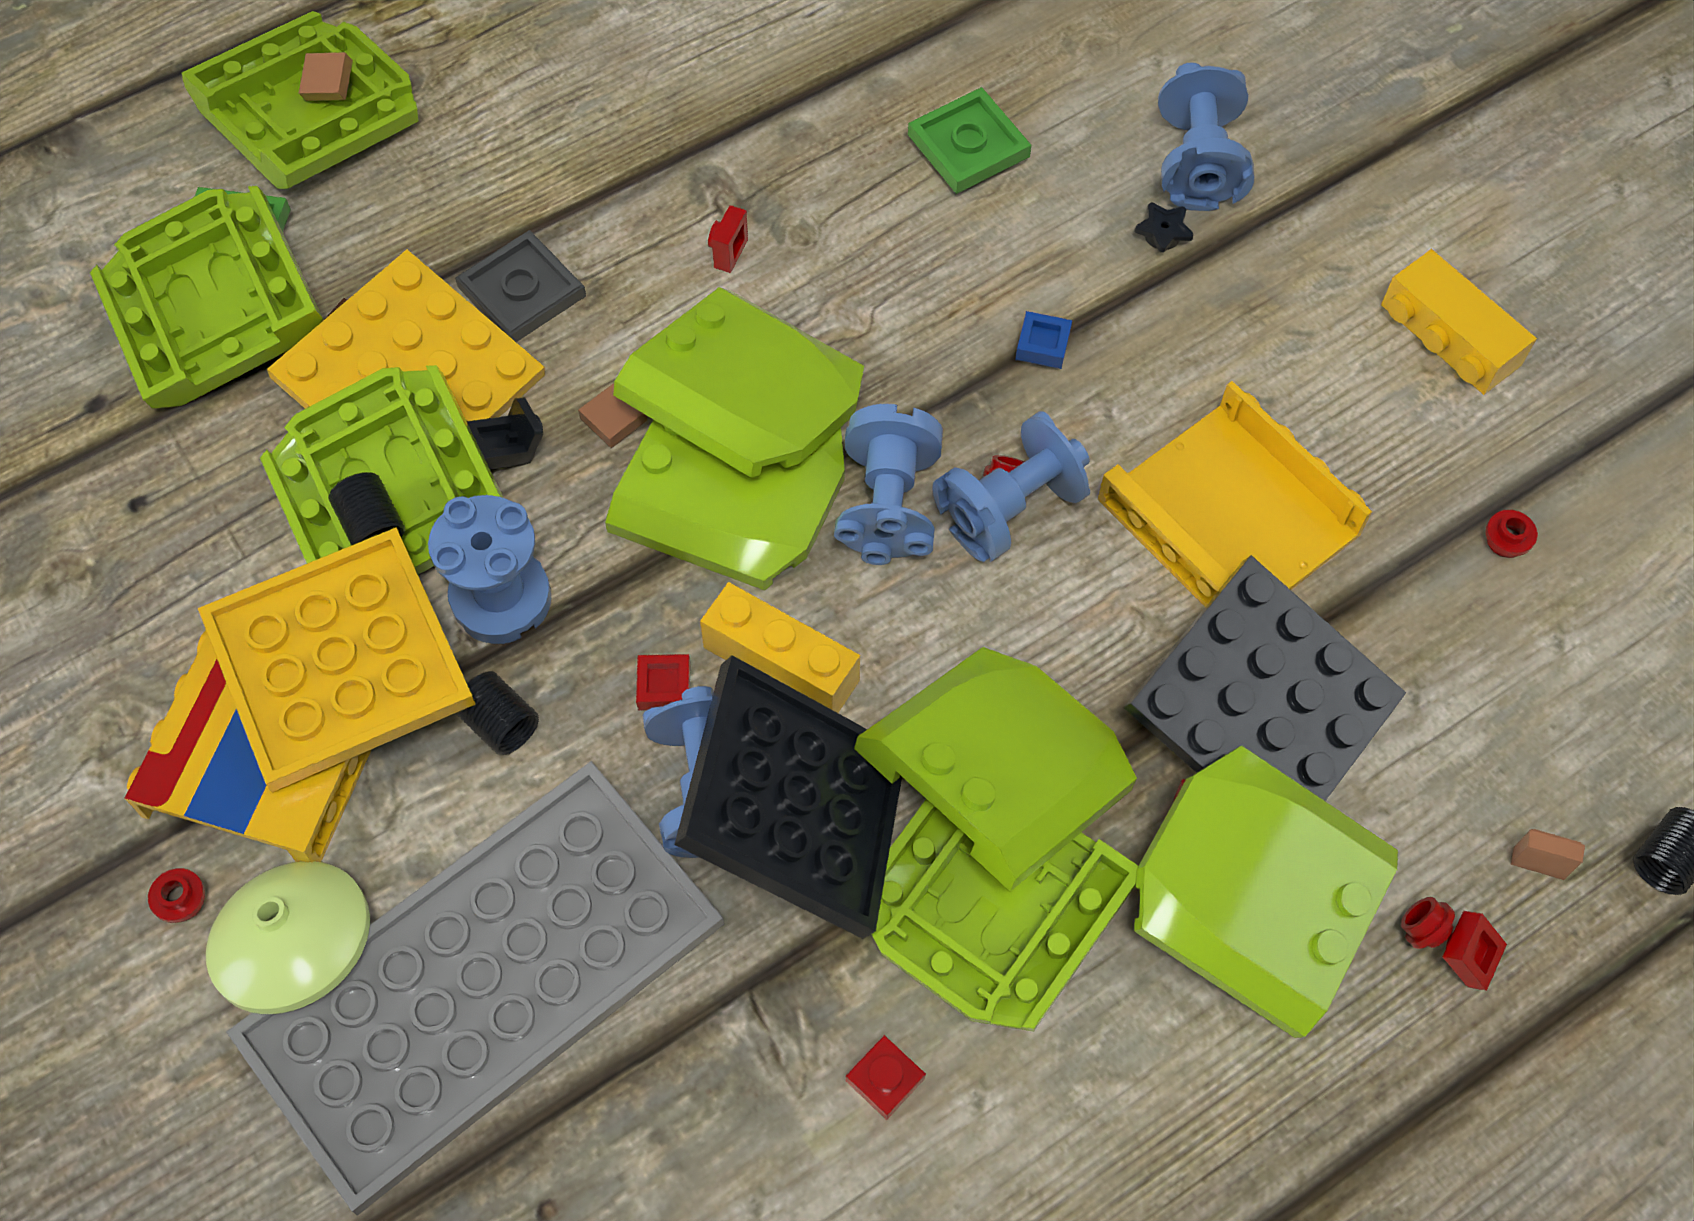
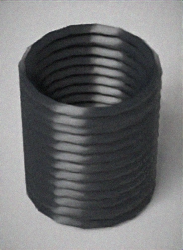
[328,472,405,545]
[456,671,539,755]
[1633,807,1694,895]

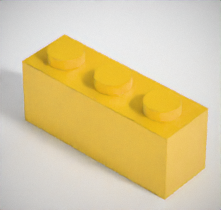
[1381,249,1537,395]
[700,582,860,713]

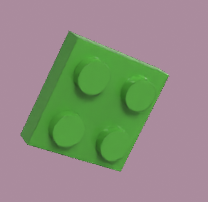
[908,87,1032,194]

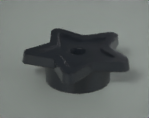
[1134,202,1193,252]

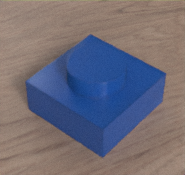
[1015,311,1072,369]

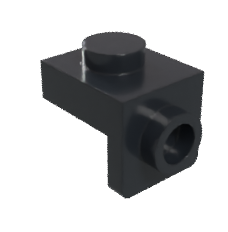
[466,397,543,469]

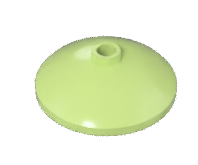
[206,861,370,1014]

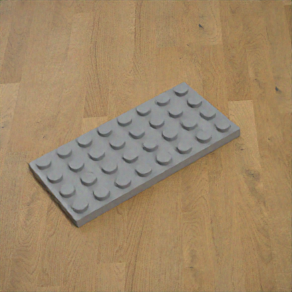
[226,761,724,1216]

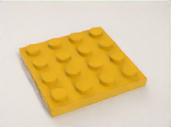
[267,249,545,421]
[198,527,475,792]

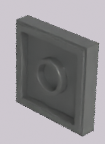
[455,230,586,342]

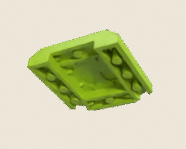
[181,11,419,189]
[90,186,323,409]
[613,287,864,477]
[260,365,503,574]
[605,419,845,590]
[854,647,1137,891]
[1134,746,1398,1038]
[871,799,1138,1032]

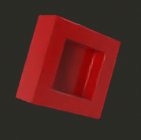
[708,205,748,273]
[636,654,691,711]
[1442,911,1507,991]
[845,1035,926,1120]

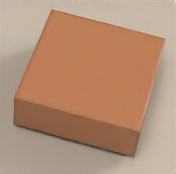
[298,52,353,101]
[578,383,647,448]
[1510,829,1585,880]

